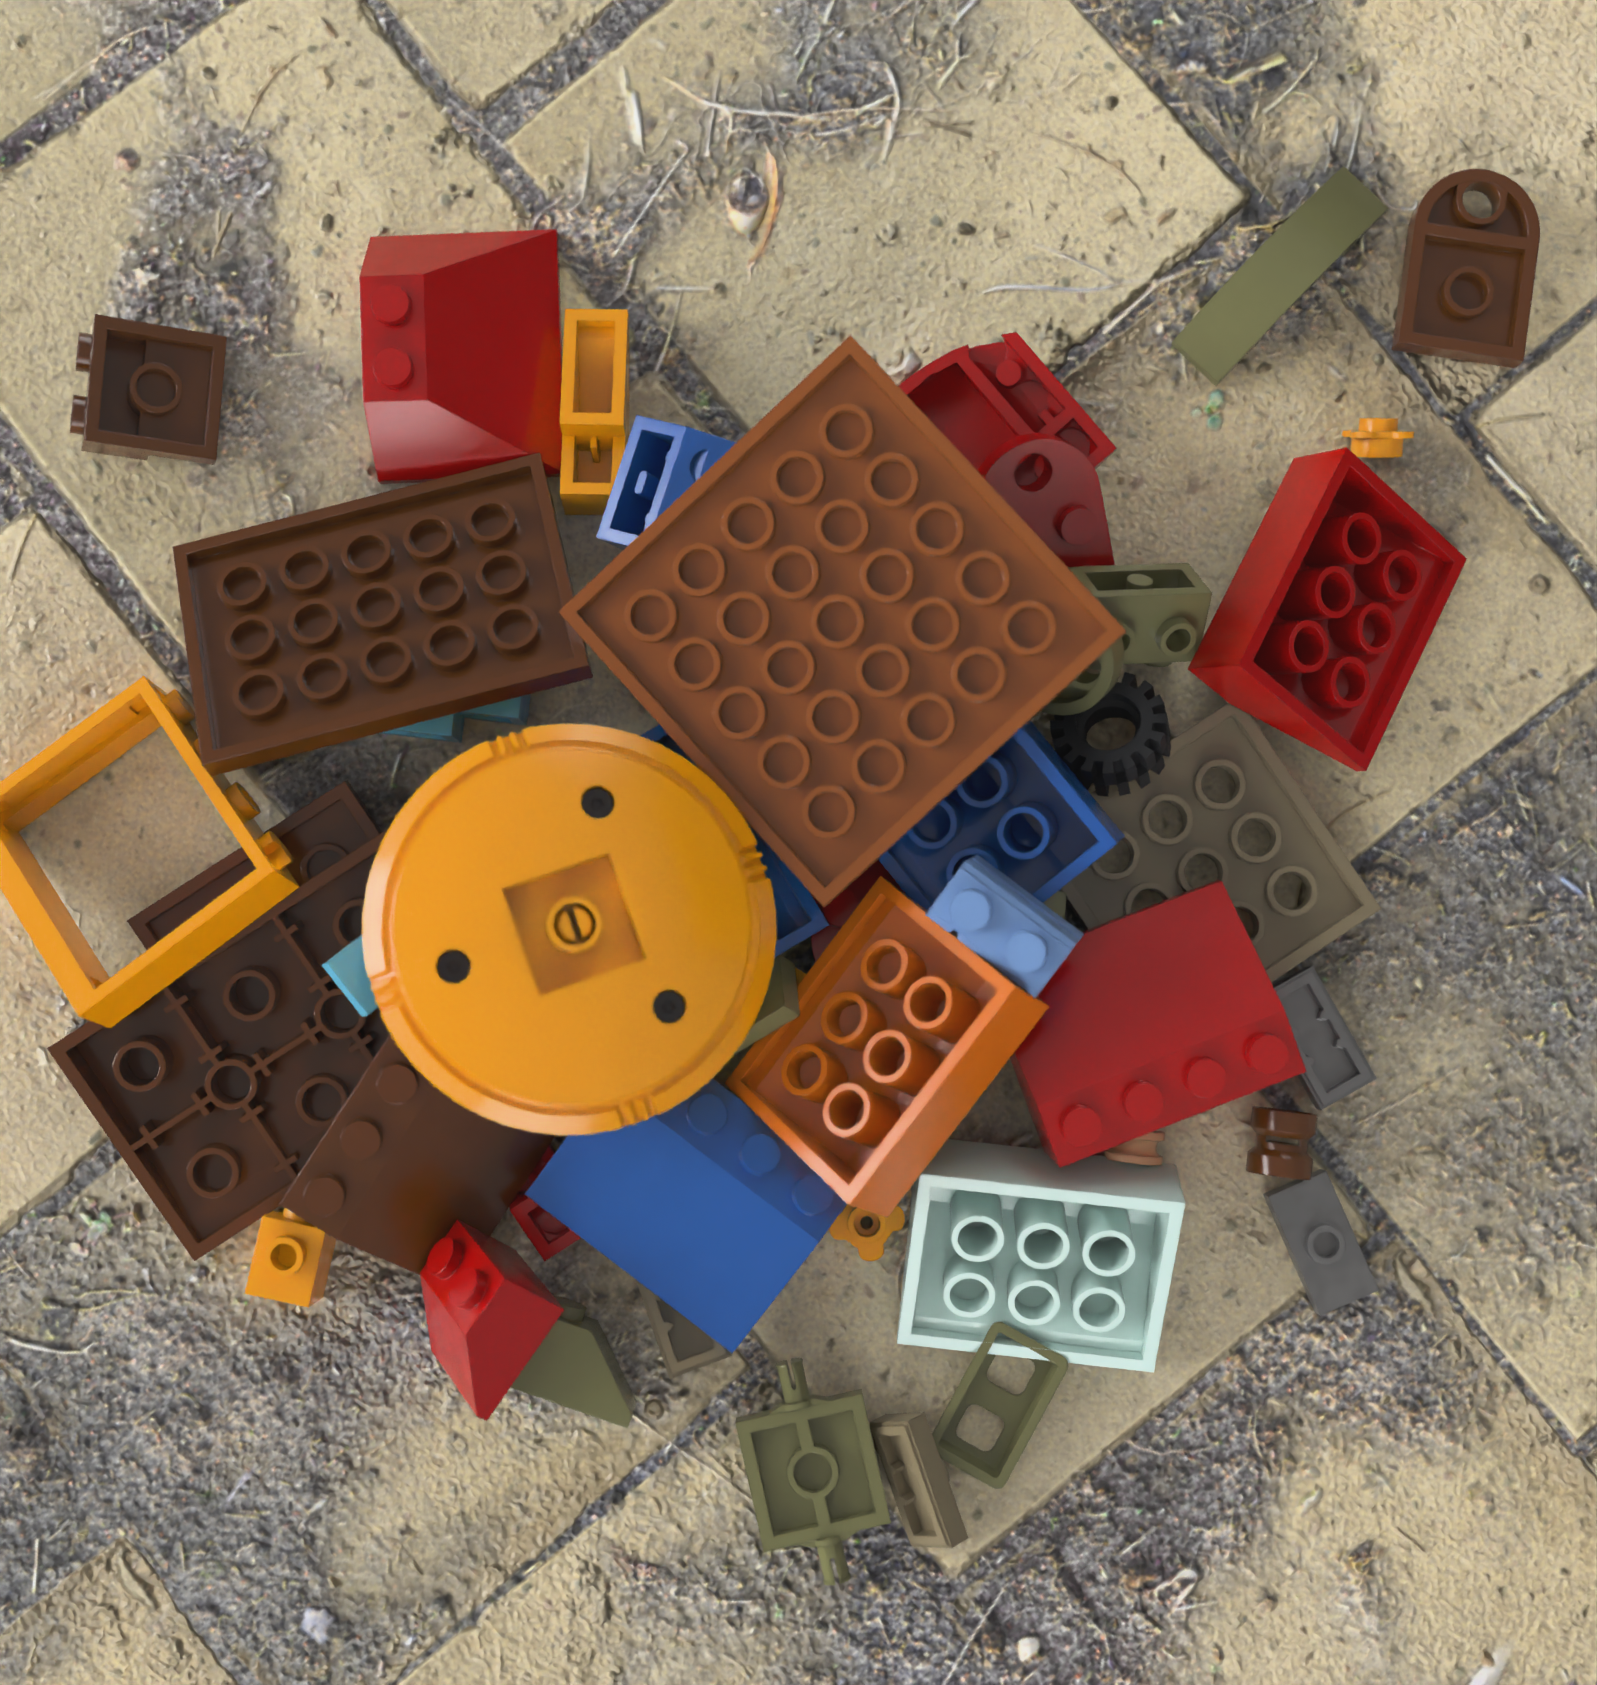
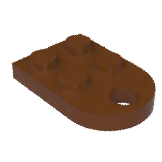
[1392,169,1540,368]

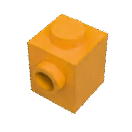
[244,1208,336,1307]

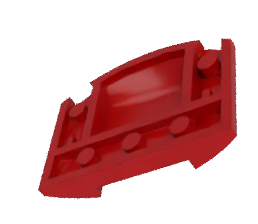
[899,332,1117,485]

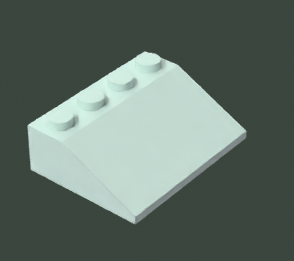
[897,1139,1186,1372]

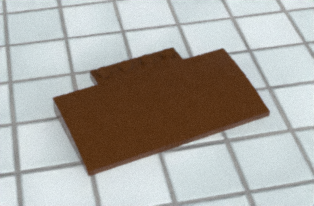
[47,780,390,1261]

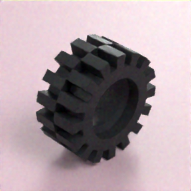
[1050,672,1171,797]

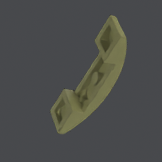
[1171,166,1389,386]

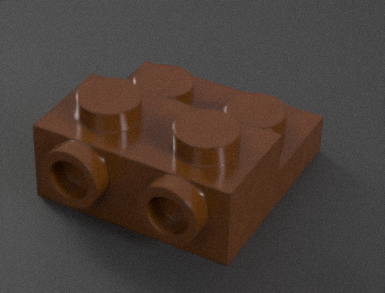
[70,314,227,465]

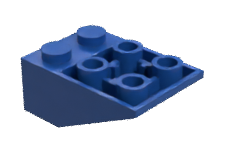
[596,415,736,550]

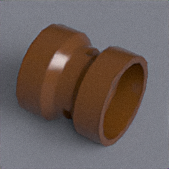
[1246,1106,1318,1180]

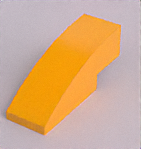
[560,309,630,515]

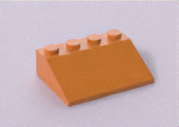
[725,876,1049,1217]

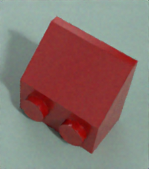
[420,1219,565,1421]

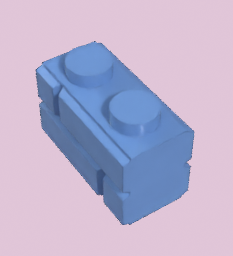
[926,854,1084,998]

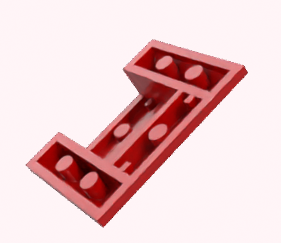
[359,229,563,484]

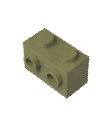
[1068,563,1212,670]

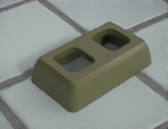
[932,1322,1068,1489]

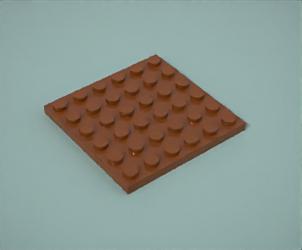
[558,335,1126,907]

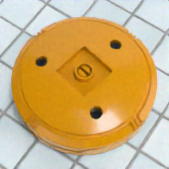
[363,724,776,1135]

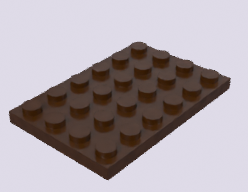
[173,452,594,776]

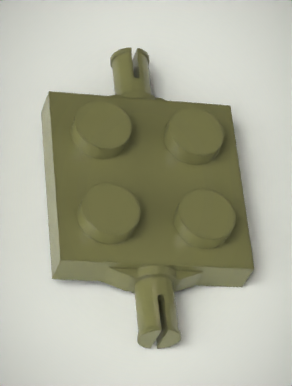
[735,1358,891,1586]

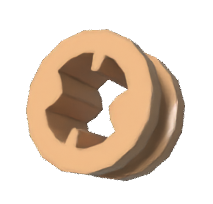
[1104,1130,1165,1165]

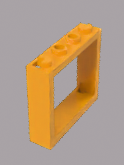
[0,676,299,1029]

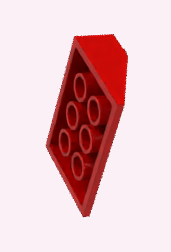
[1188,447,1467,771]
[1010,880,1307,1168]

